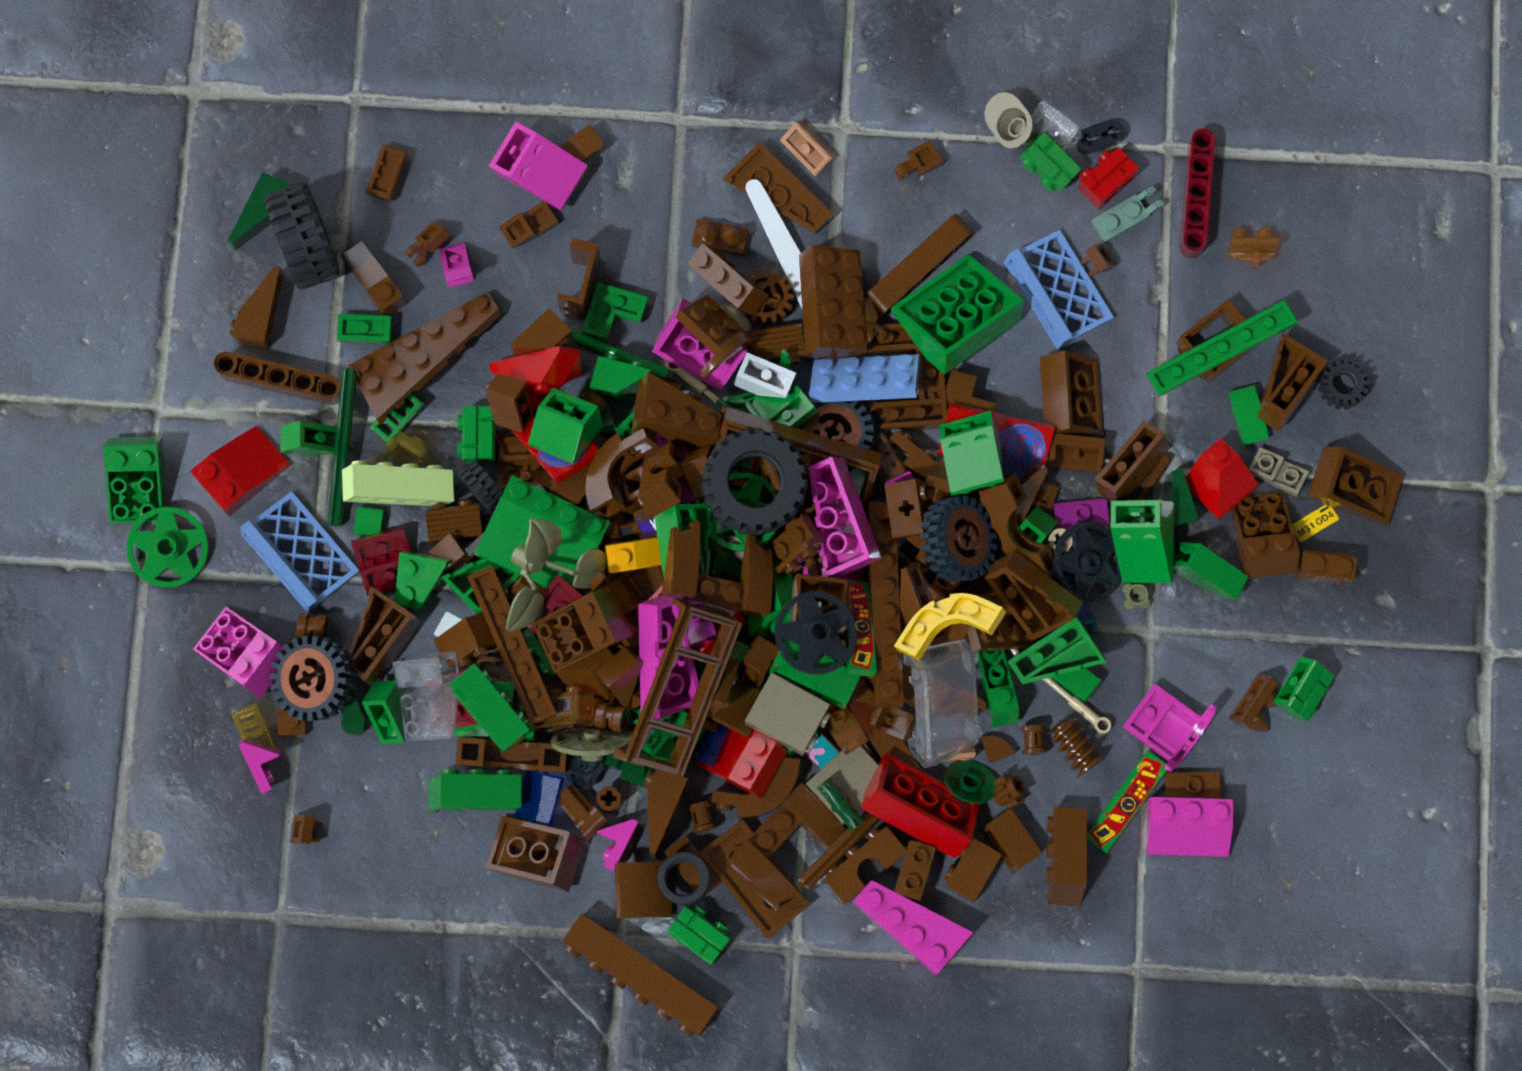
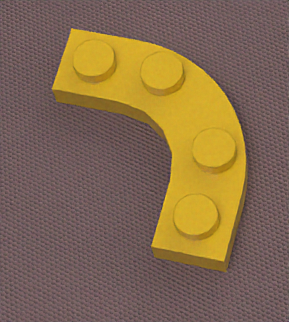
[894,593,1006,661]

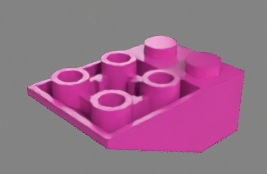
[489,122,589,211]
[193,607,285,698]

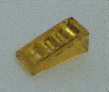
[231,703,276,749]

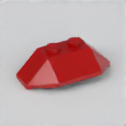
[489,346,582,397]

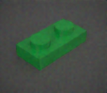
[336,314,392,344]

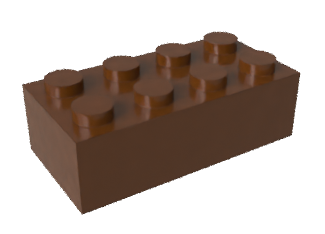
[799,245,867,359]

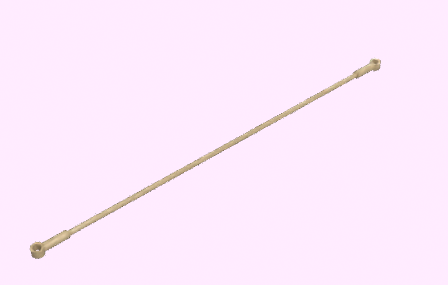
[666,361,1111,734]

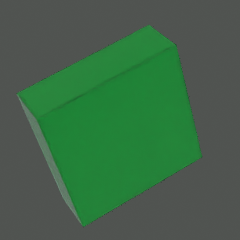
[353,507,384,536]

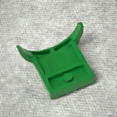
[723,349,818,428]

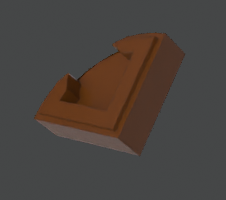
[979,736,1015,764]

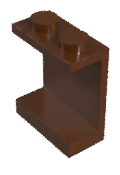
[557,238,601,319]

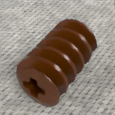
[1046,717,1103,778]

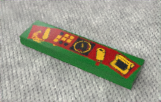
[844,580,877,677]
[1087,750,1167,854]

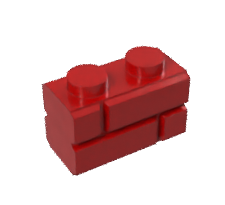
[1078,147,1140,209]

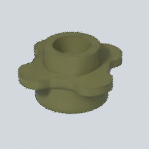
[1122,583,1150,610]

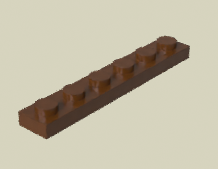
[467,566,557,726]

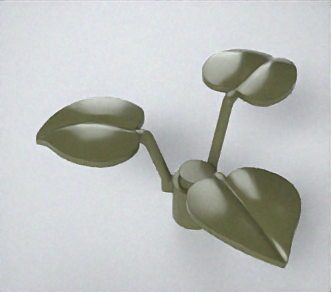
[505,518,607,631]

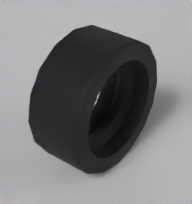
[658,851,710,906]

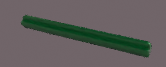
[327,368,357,527]

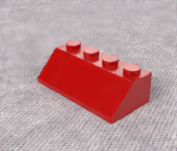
[861,752,979,859]

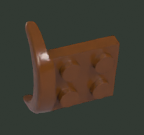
[676,295,752,378]
[589,569,649,638]

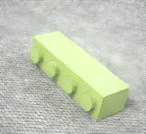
[342,461,454,506]

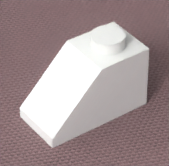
[734,352,796,398]

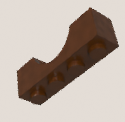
[979,473,1055,578]
[455,737,568,773]

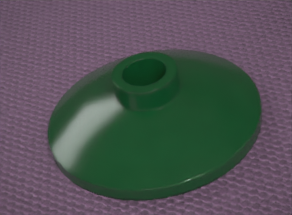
[944,760,997,804]

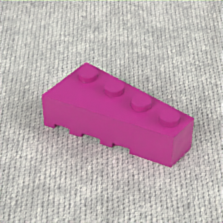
[809,456,882,578]
[638,596,699,720]
[853,880,973,976]

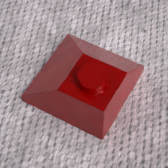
[1185,438,1258,520]

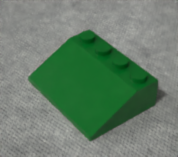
[891,254,1023,375]
[474,475,610,589]

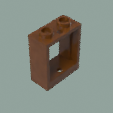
[1176,299,1258,383]

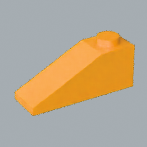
[605,537,662,573]

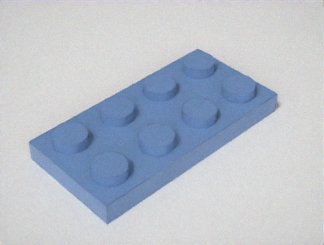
[809,354,920,403]

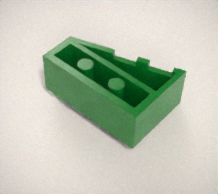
[428,769,521,812]

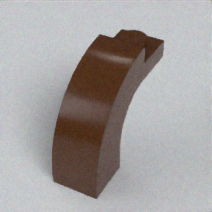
[585,428,660,519]
[711,757,800,819]

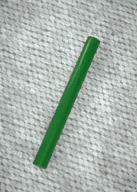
[572,331,671,380]

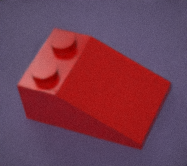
[190,426,291,517]
[694,723,788,799]

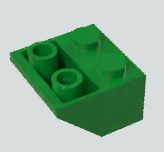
[590,355,651,405]
[528,388,603,465]

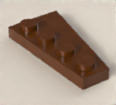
[723,142,834,234]

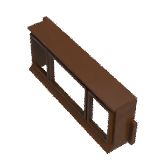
[716,406,882,512]
[613,598,742,777]

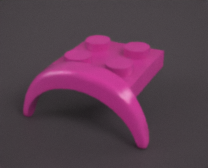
[1122,683,1217,772]

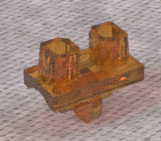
[1228,228,1279,269]

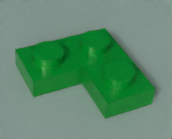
[582,282,648,341]

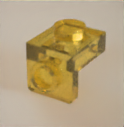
[385,431,429,463]

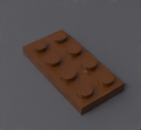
[965,595,1038,652]
[699,819,810,940]

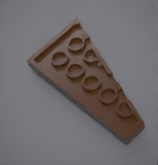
[348,292,501,425]

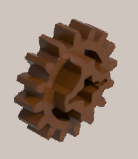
[744,268,794,326]

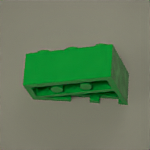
[654,504,713,576]
[441,559,520,615]
[1008,615,1107,684]
[770,640,861,710]
[449,663,530,755]

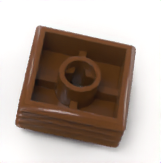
[790,573,850,636]

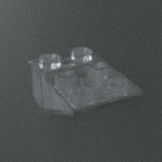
[392,652,459,742]

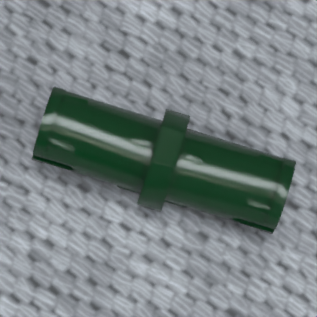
[817,777,864,831]

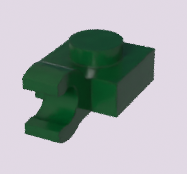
[604,754,652,788]

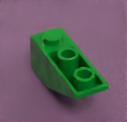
[976,650,1019,728]

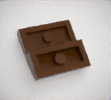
[498,436,552,493]
[615,862,672,919]

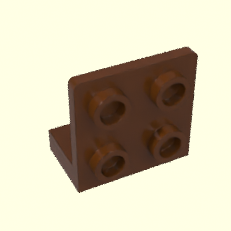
[707,656,761,737]

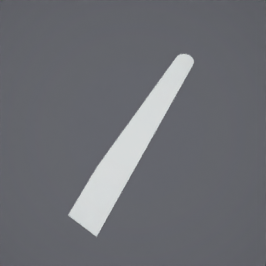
[746,180,833,359]

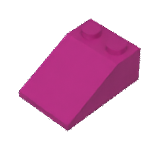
[652,298,748,391]

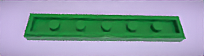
[1146,300,1298,398]

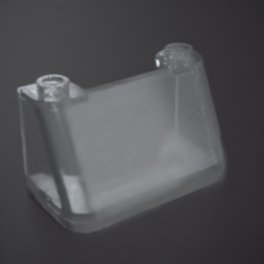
[903,639,982,768]

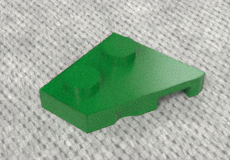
[395,550,451,609]

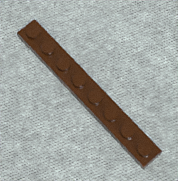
[867,501,904,708]

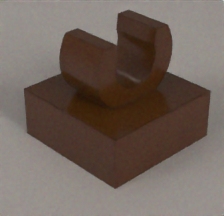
[1081,244,1117,276]
[290,815,323,845]

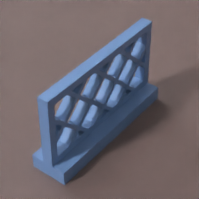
[1004,229,1114,350]
[240,491,359,613]

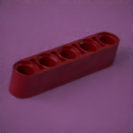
[1180,128,1215,259]

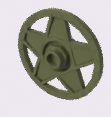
[551,726,632,762]

